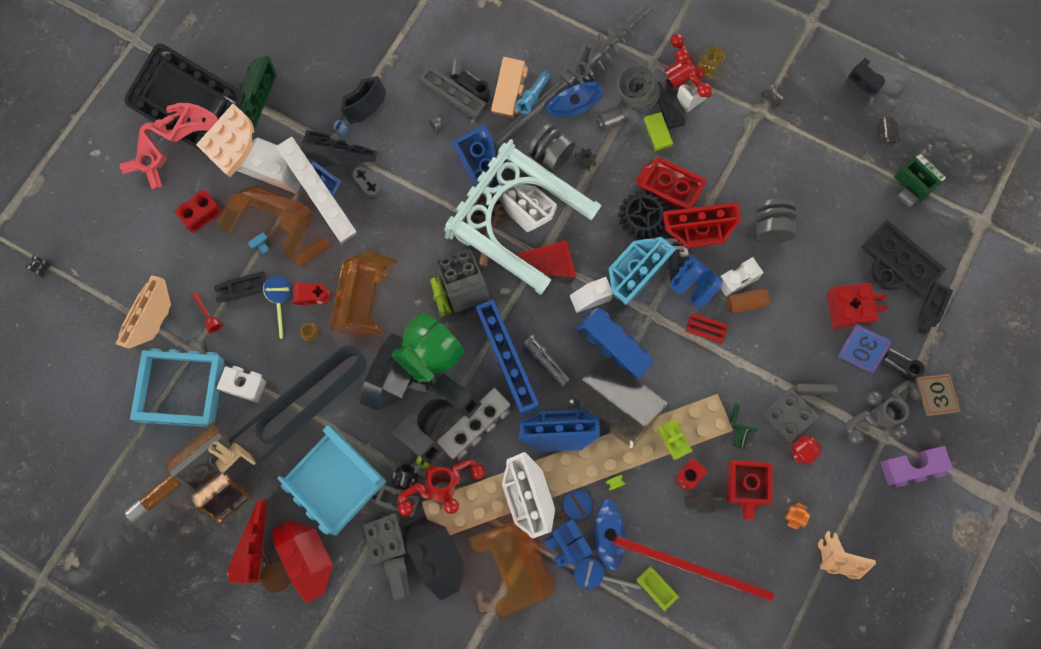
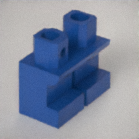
[544,519,593,568]

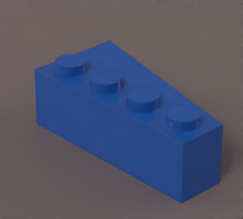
[574,308,654,380]

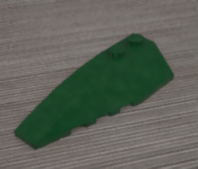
[239,56,277,136]

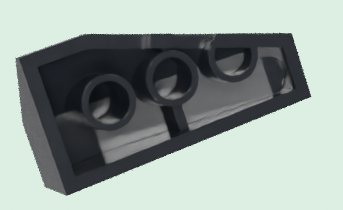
[301,130,377,167]

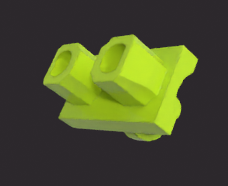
[657,419,692,461]

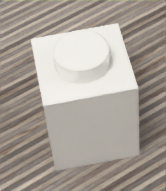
[570,277,613,313]

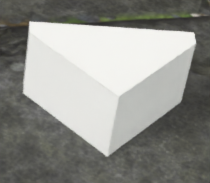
[677,84,707,113]

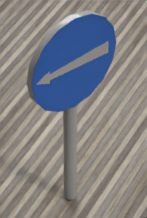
[574,558,642,589]

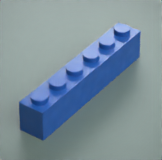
[476,300,539,416]

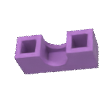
[880,446,953,488]

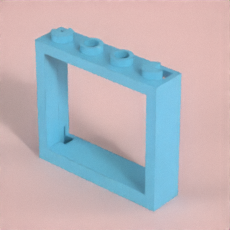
[130,348,225,428]

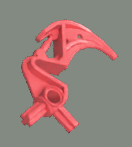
[120,103,218,189]

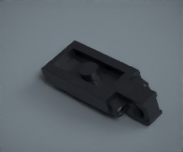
[918,282,953,335]

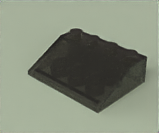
[569,358,668,448]

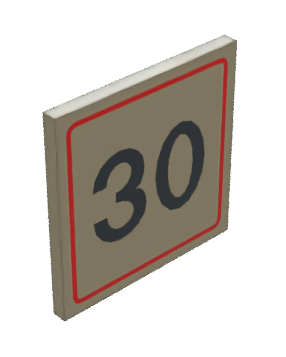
[916,374,961,416]

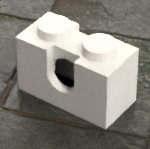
[720,257,764,297]
[216,366,267,403]

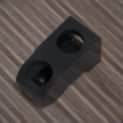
[848,58,885,95]

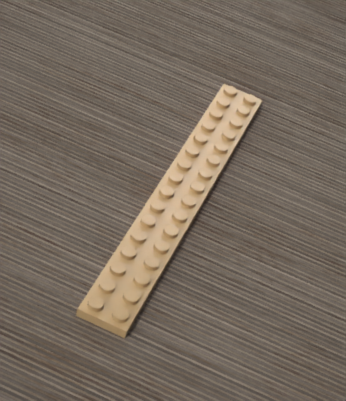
[422,394,733,536]

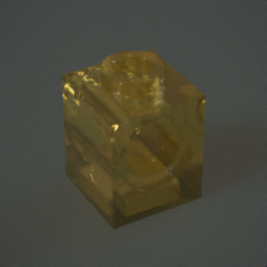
[698,45,727,78]

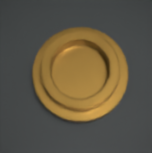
[300,323,319,342]

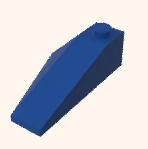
[451,124,500,204]

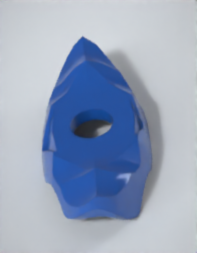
[545,82,603,118]
[594,499,625,571]

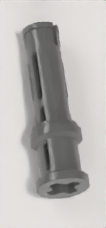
[522,335,571,387]

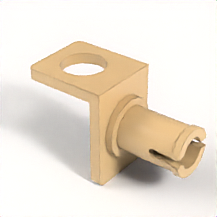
[209,441,256,473]

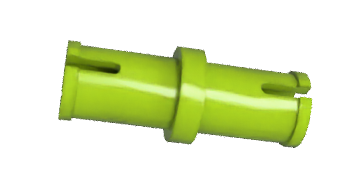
[430,277,451,316]

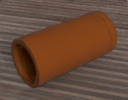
[727,288,770,314]

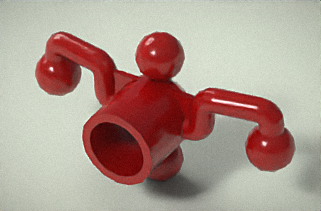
[664,34,712,98]
[398,459,486,516]

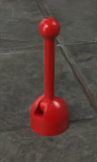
[192,293,222,333]

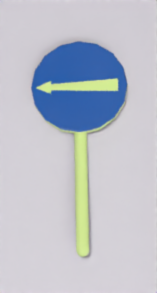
[263,276,292,339]

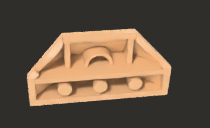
[116,276,171,349]

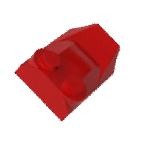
[635,156,707,210]

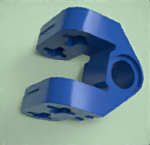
[670,255,722,308]

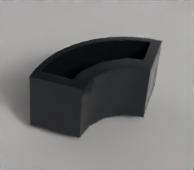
[341,76,386,124]

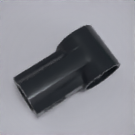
[457,70,491,103]
[881,348,925,381]

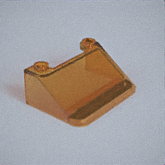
[469,521,554,619]

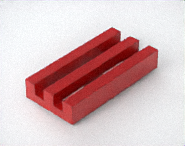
[685,313,728,344]

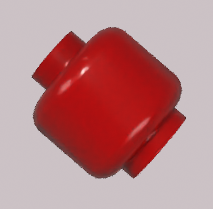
[791,435,822,465]

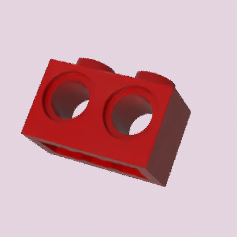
[174,189,223,234]

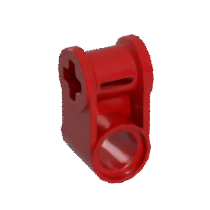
[292,283,331,305]

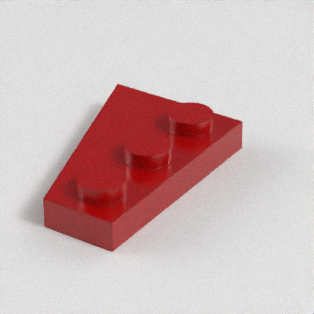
[515,240,576,277]

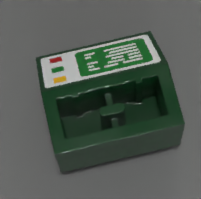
[894,153,947,203]

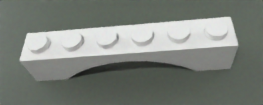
[276,137,357,244]

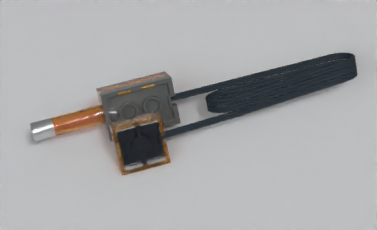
[125,345,367,524]

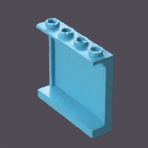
[278,425,387,536]

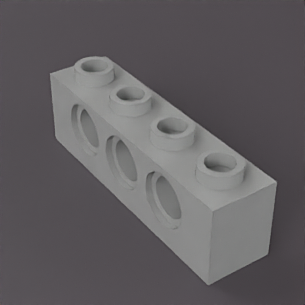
[437,388,511,461]

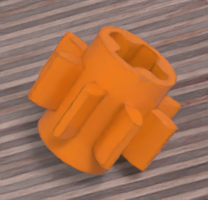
[784,503,810,530]

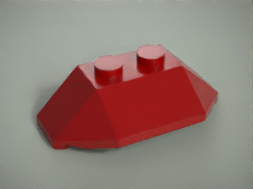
[663,202,741,249]
[272,521,333,603]

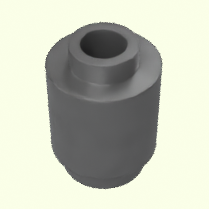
[596,109,624,132]

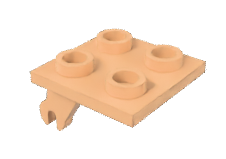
[818,531,876,579]

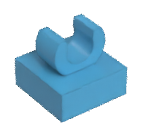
[248,232,269,254]

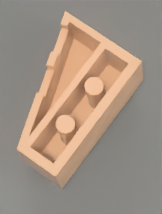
[491,57,528,118]

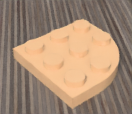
[197,104,254,177]

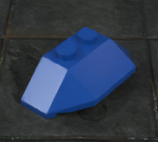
[519,409,600,452]

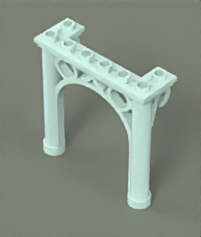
[444,139,602,295]

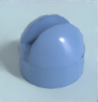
[333,120,349,136]

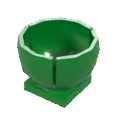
[391,312,464,382]

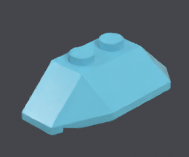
[609,237,676,305]

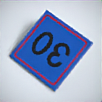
[837,323,893,374]

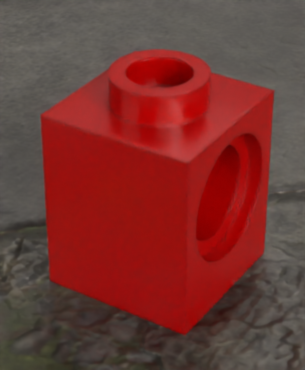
[674,458,708,491]

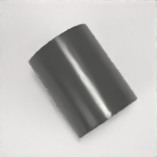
[450,59,464,80]
[897,187,919,208]

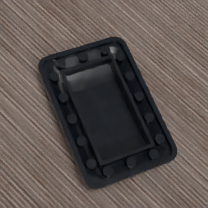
[124,44,244,153]

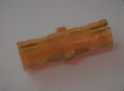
[293,236,331,267]

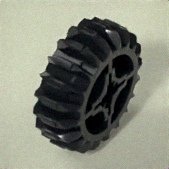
[618,191,668,240]

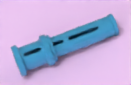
[516,71,551,114]

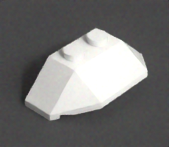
[236,138,301,194]
[494,179,557,232]
[502,452,555,538]

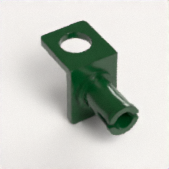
[730,403,759,449]

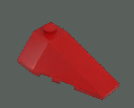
[227,499,267,583]

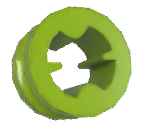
[606,475,626,491]

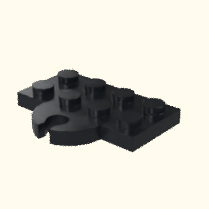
[861,220,946,297]

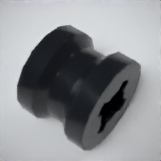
[25,255,51,277]

